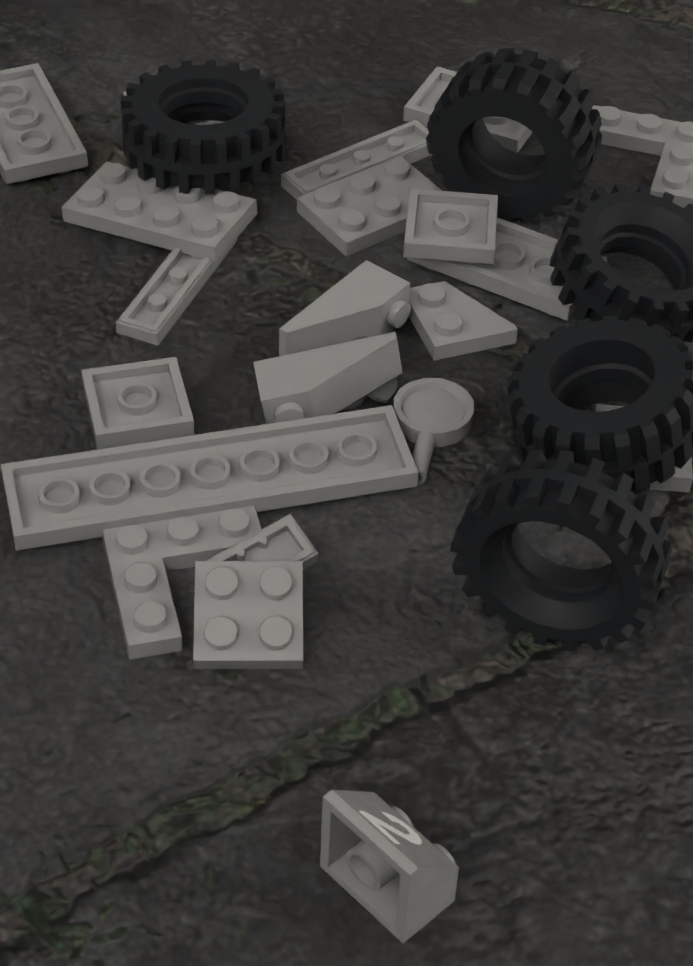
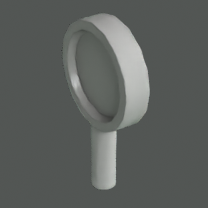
[393,378,474,485]

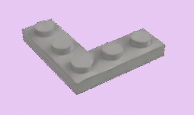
[592,105,693,208]
[102,506,262,660]

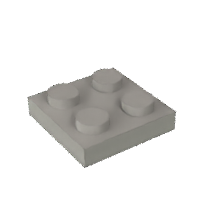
[403,188,498,264]
[81,357,195,449]
[193,561,303,669]

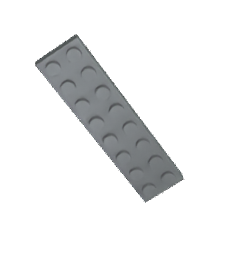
[1,405,418,551]

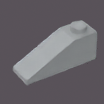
[279,260,411,356]
[253,332,403,424]

